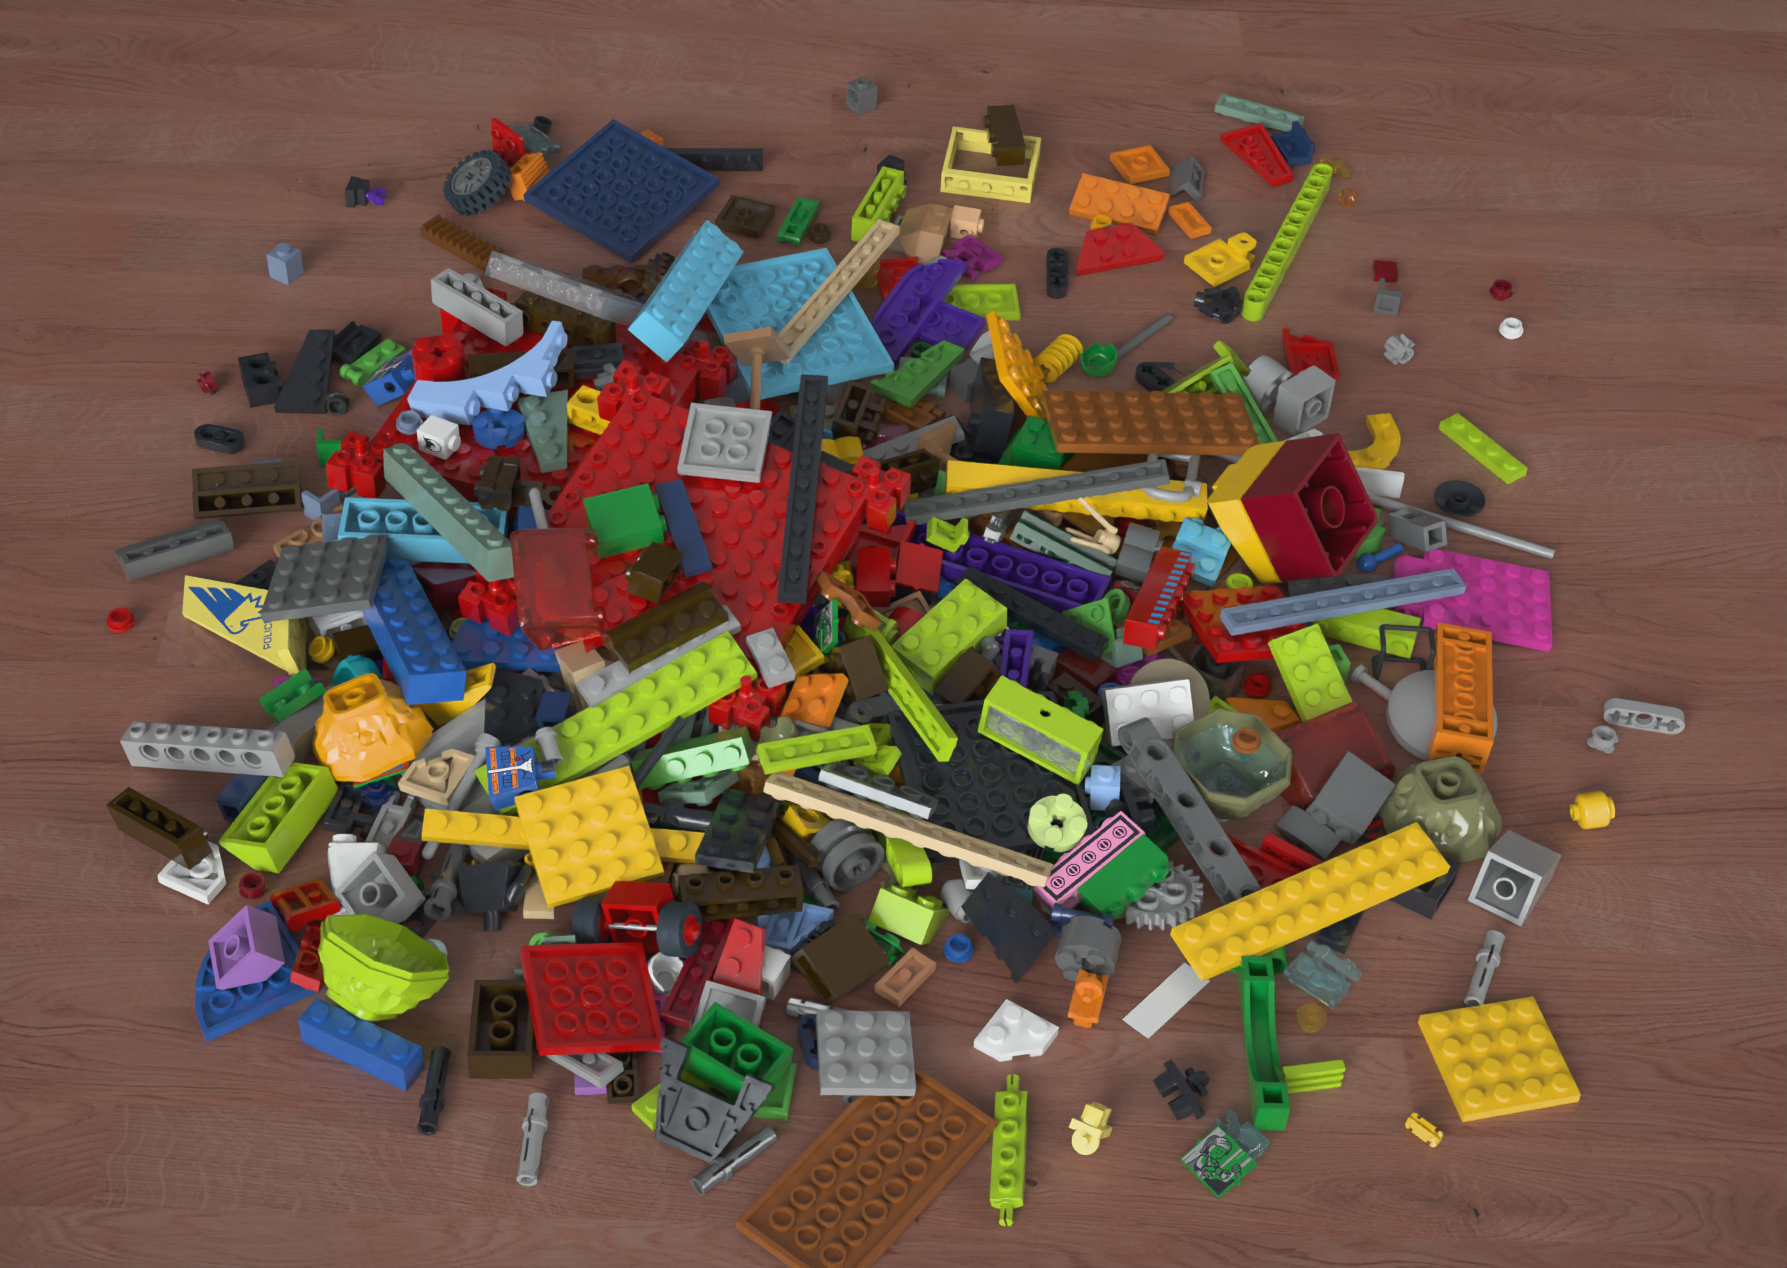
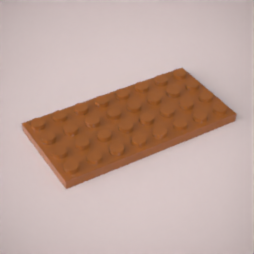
[1042,389,1260,456]
[736,1066,998,1268]

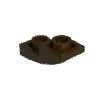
[607,1052,639,1104]

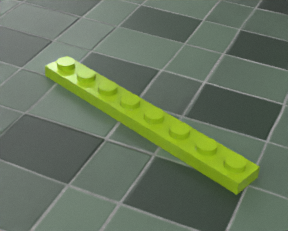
[843,612,958,762]

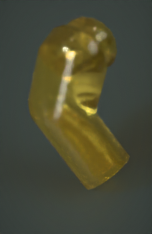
[1320,156,1352,180]

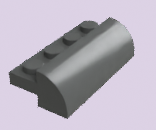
[114,519,234,583]

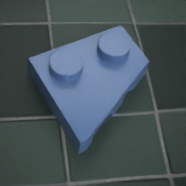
[765,903,833,955]

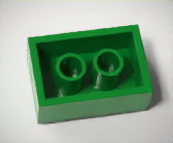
[681,1002,793,1101]

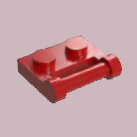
[269,878,340,931]

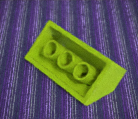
[219,762,338,874]

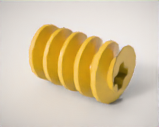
[1033,334,1083,384]

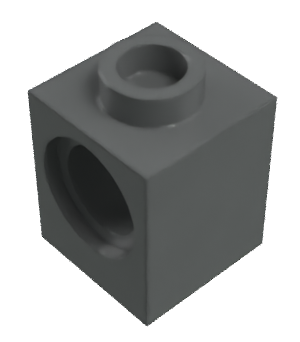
[846,76,878,115]

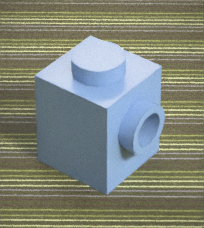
[1085,765,1121,811]

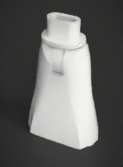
[327,843,387,915]

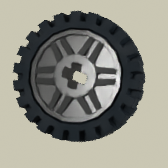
[443,150,512,216]

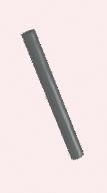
[1117,313,1173,360]

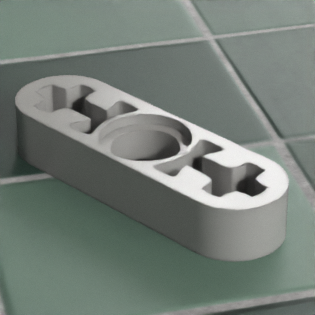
[1604,698,1685,734]

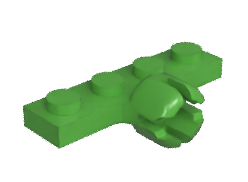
[1209,363,1278,444]

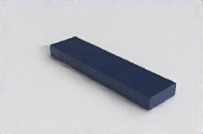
[655,479,713,578]

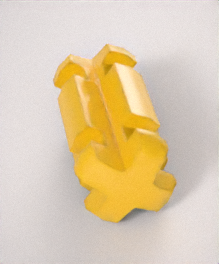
[1405,1112,1444,1147]

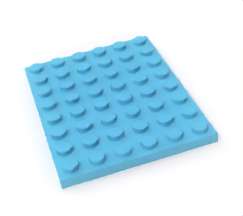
[706,248,894,400]

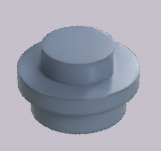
[396,411,423,435]

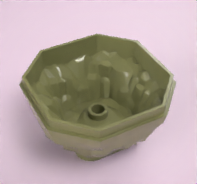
[1377,756,1502,863]

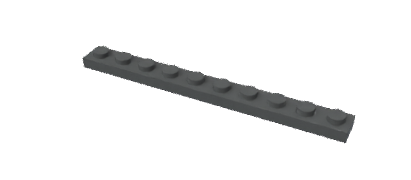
[904,459,1170,525]

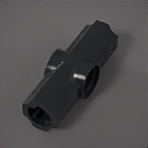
[642,799,715,833]

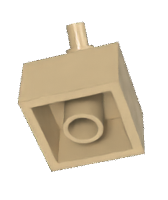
[555,640,617,711]

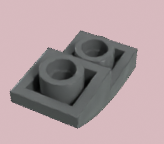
[1274,805,1342,861]

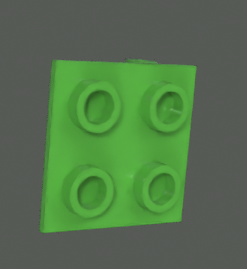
[1062,598,1116,664]

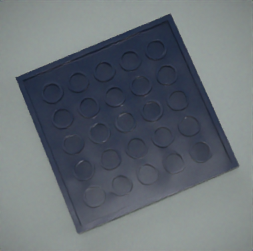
[523,119,720,263]

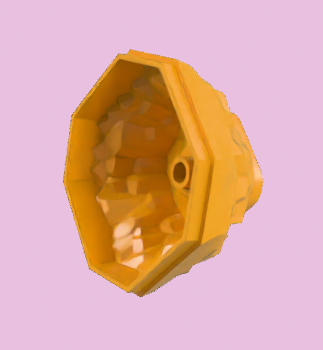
[312,673,433,782]

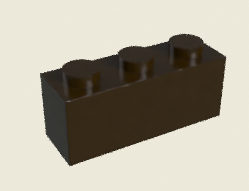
[983,105,1026,166]

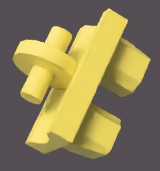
[1069,1102,1113,1155]

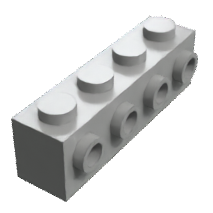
[431,268,523,347]

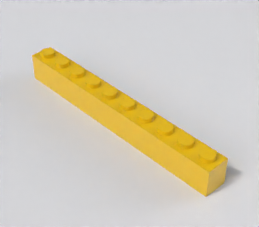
[944,460,1208,522]

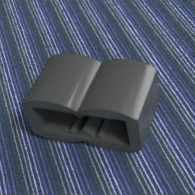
[1114,522,1163,583]

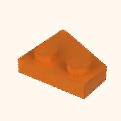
[1225,697,1300,734]

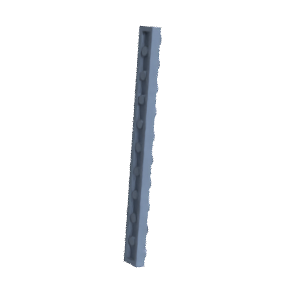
[1219,568,1467,636]

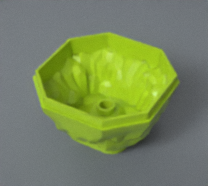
[318,913,449,1021]

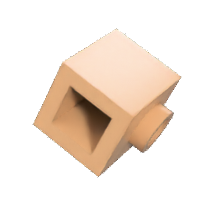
[949,205,984,239]

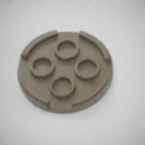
[1129,659,1210,720]

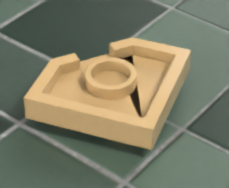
[398,748,475,806]

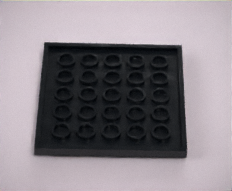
[886,691,1095,864]

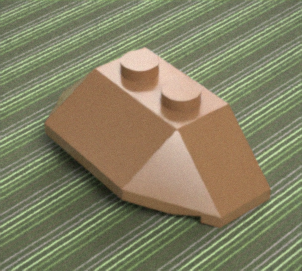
[896,204,953,265]

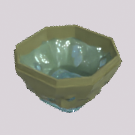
[1171,708,1293,822]

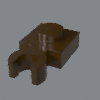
[514,480,563,509]

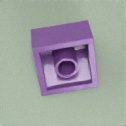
[208,905,285,990]

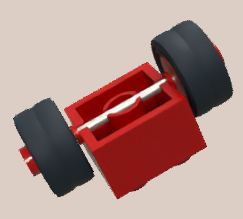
[571,880,702,958]

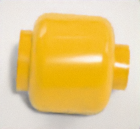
[1570,791,1615,830]

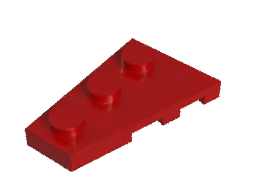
[290,921,326,992]

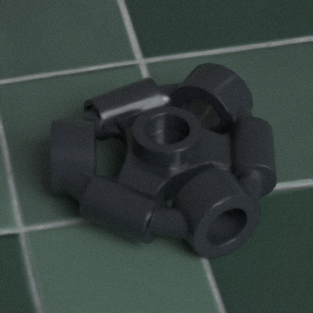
[1194,286,1242,324]

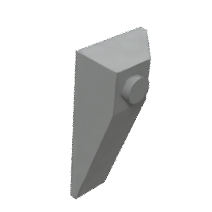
[264,684,335,763]

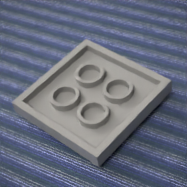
[678,403,772,483]
[816,1010,916,1096]

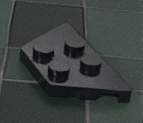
[484,668,544,747]

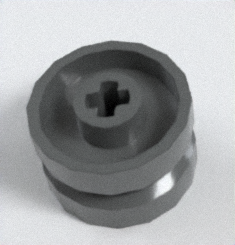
[810,819,884,891]

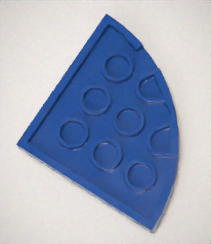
[452,615,563,672]
[195,900,322,1042]

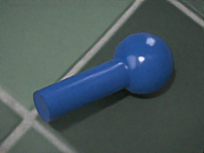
[1356,543,1404,573]

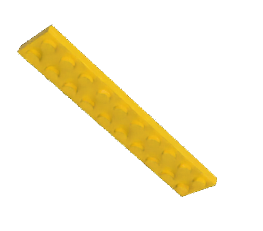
[1170,822,1450,982]

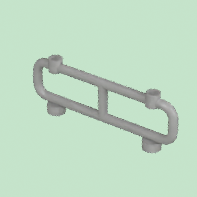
[1142,453,1201,503]

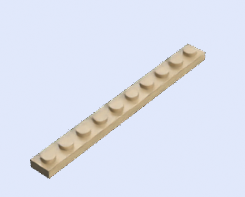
[776,219,900,365]
[763,772,1053,887]

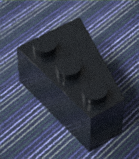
[961,872,1059,983]

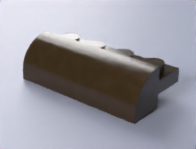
[192,461,303,519]
[602,581,729,673]

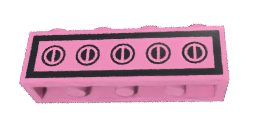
[1033,811,1145,912]

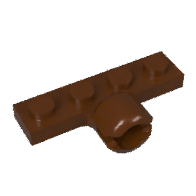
[582,264,647,300]

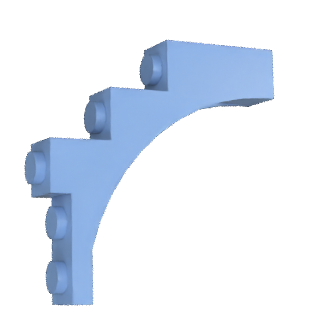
[407,321,567,426]

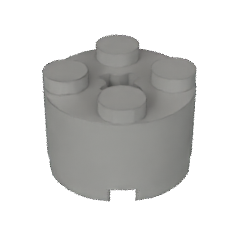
[1241,355,1294,414]

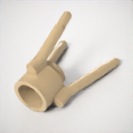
[1065,497,1121,555]

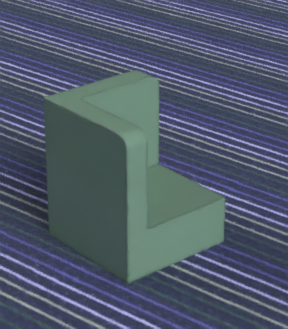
[1101,626,1143,668]

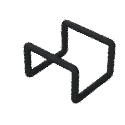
[1372,624,1436,680]

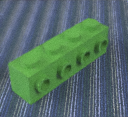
[631,726,755,790]

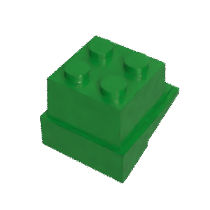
[998,415,1077,470]

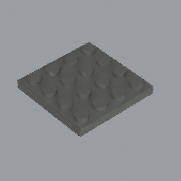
[260,534,390,622]

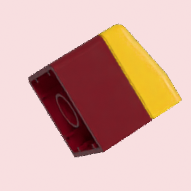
[1207,433,1377,584]

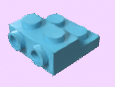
[1172,518,1231,587]

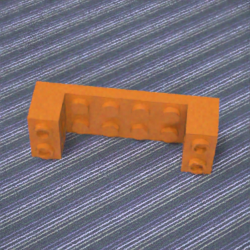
[1427,622,1494,774]

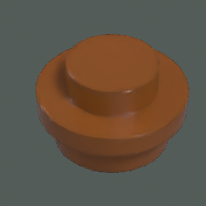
[1232,727,1261,754]

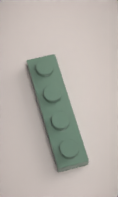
[1214,93,1305,132]

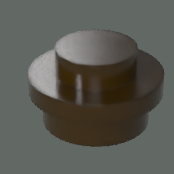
[808,223,831,244]

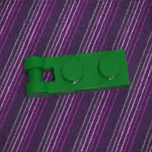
[777,197,820,247]

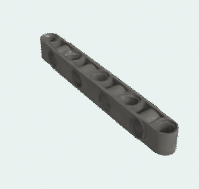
[1118,717,1262,905]

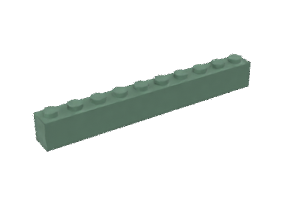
[383,443,515,582]

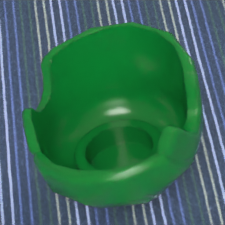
[1080,342,1117,378]

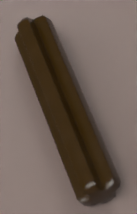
[771,817,821,869]

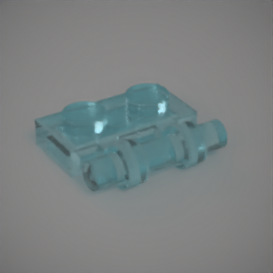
[1283,940,1363,1009]

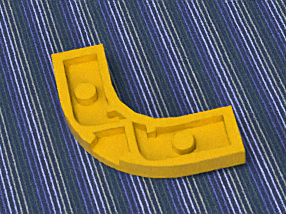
[1348,413,1401,470]

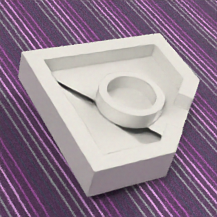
[158,841,226,905]
[974,999,1059,1062]

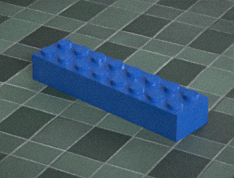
[361,558,466,705]

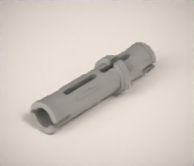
[1464,930,1505,1007]
[516,1092,549,1186]

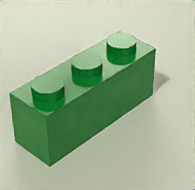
[1077,834,1170,920]

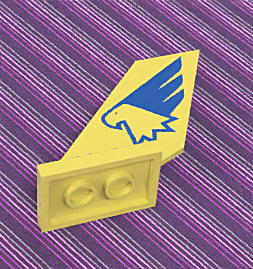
[182,575,308,676]

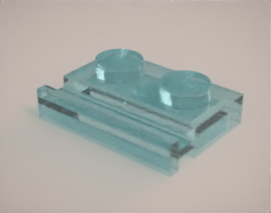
[508,125,560,155]

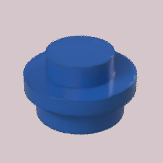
[943,934,974,963]

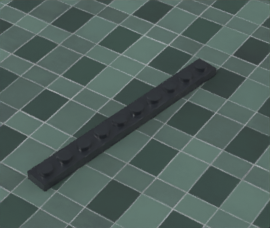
[777,374,828,604]

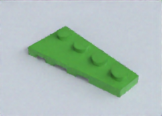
[870,340,965,408]

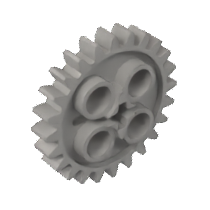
[1118,860,1204,930]

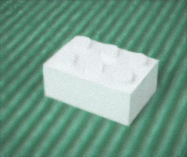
[1101,678,1194,746]

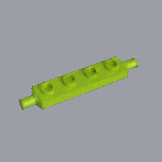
[990,1074,1028,1226]

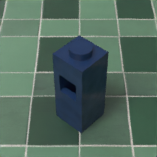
[215,774,269,822]

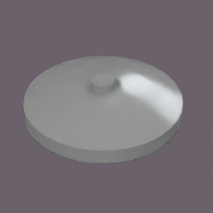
[1386,670,1498,761]

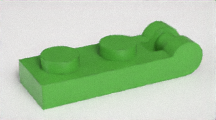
[339,338,406,387]

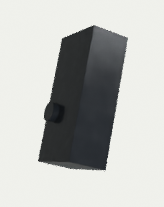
[968,357,1014,457]

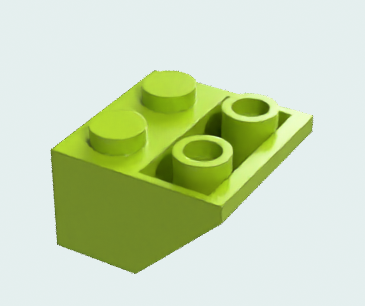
[868,885,950,945]

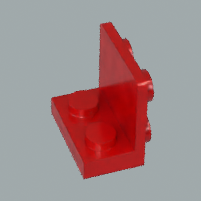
[491,118,534,168]

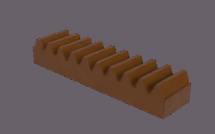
[420,214,506,274]

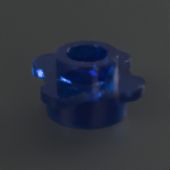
[359,779,394,806]

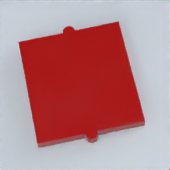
[895,541,943,594]

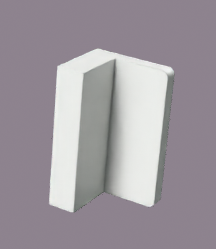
[1355,467,1404,499]

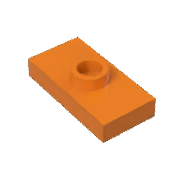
[1168,202,1212,239]

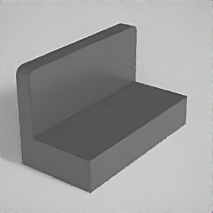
[1167,156,1205,201]

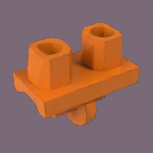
[1068,969,1109,1028]

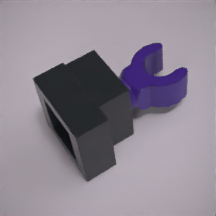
[345,176,387,208]

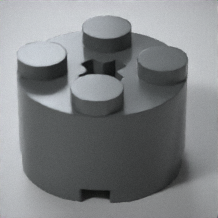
[1055,916,1122,982]

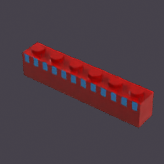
[1123,547,1195,650]

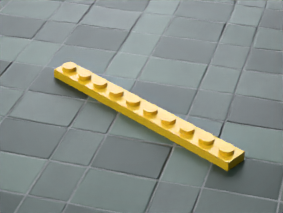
[422,809,705,864]

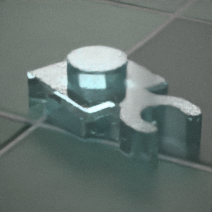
[1213,1109,1271,1160]

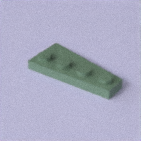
[517,390,568,473]

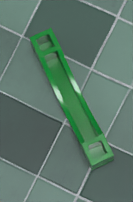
[1237,956,1290,1131]

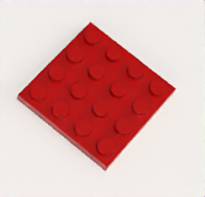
[1178,585,1306,663]
[520,942,663,1056]

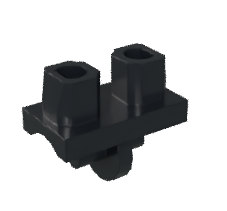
[1104,781,1155,830]
[1153,1059,1210,1121]

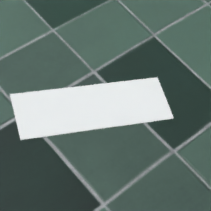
[1122,962,1210,1039]

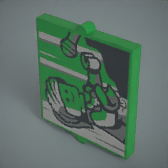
[814,599,839,656]
[1180,1125,1257,1199]

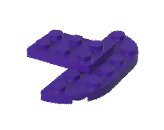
[871,259,986,367]

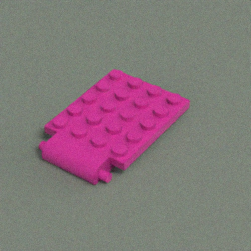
[1393,549,1553,652]

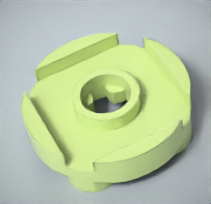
[1027,794,1087,852]

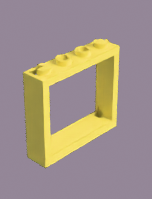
[940,127,1041,203]

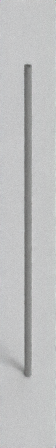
[1210,455,1555,559]

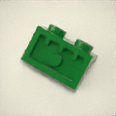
[258,669,327,723]

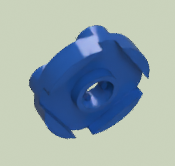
[472,407,525,449]

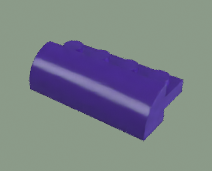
[979,630,1034,700]

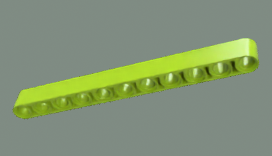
[1242,163,1333,322]

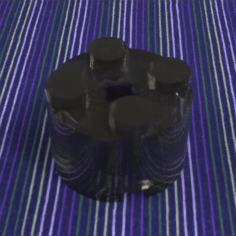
[1189,643,1245,702]

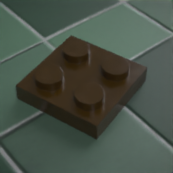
[715,195,775,239]

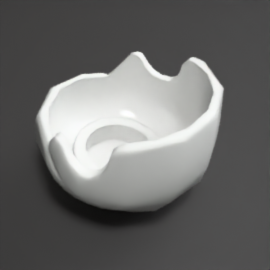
[647,951,684,998]

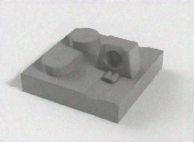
[691,980,767,1029]

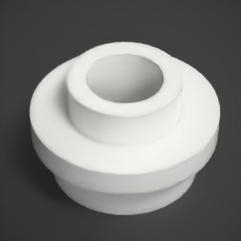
[1499,318,1523,339]

